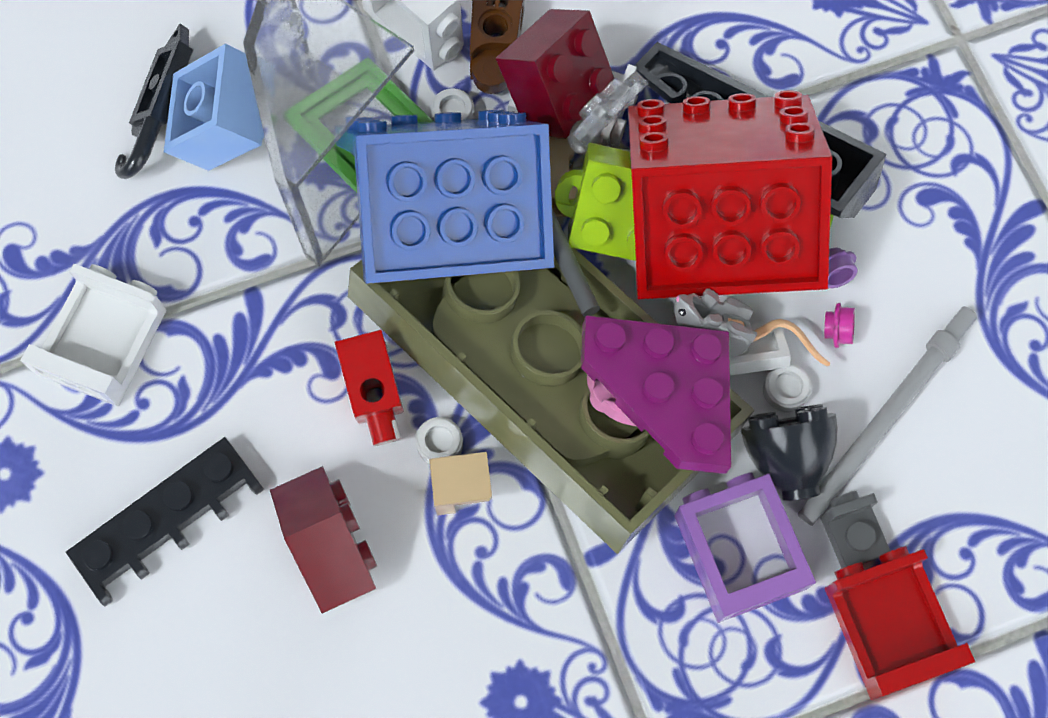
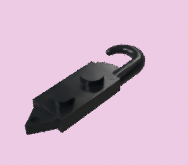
[115,24,194,179]

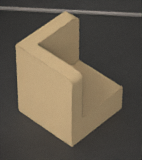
[429,452,492,516]

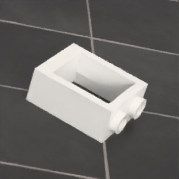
[362,0,464,71]

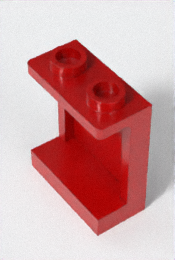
[824,546,975,700]

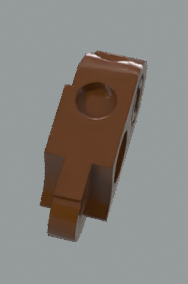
[470,0,525,94]

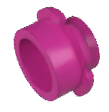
[824,303,855,348]

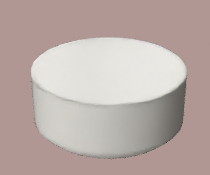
[431,88,475,122]
[763,364,812,412]
[416,417,463,464]

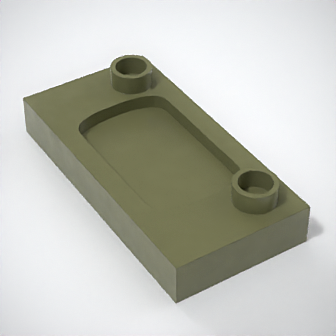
[347,248,755,554]

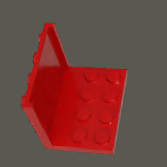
[628,90,832,300]

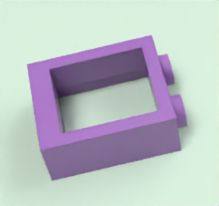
[674,472,816,623]

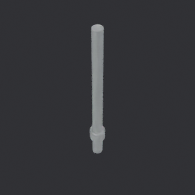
[798,306,977,526]

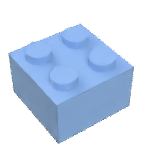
[164,43,270,171]

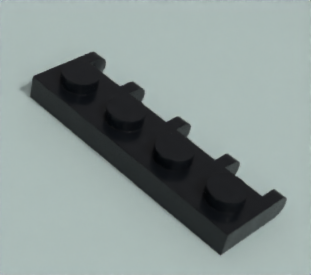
[65,437,264,607]

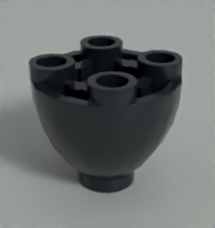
[741,404,838,501]

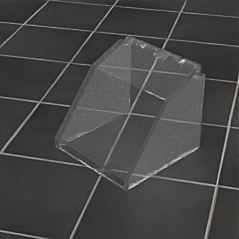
[243,0,414,266]

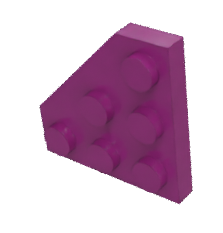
[581,316,731,474]

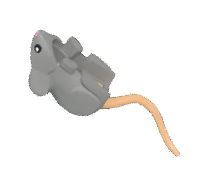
[674,289,830,366]

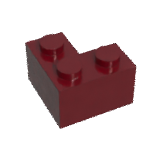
[270,466,378,614]

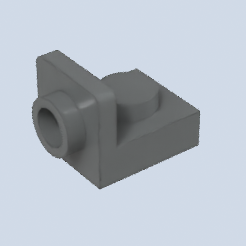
[820,491,890,569]

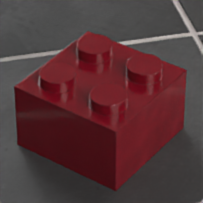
[495,9,618,139]

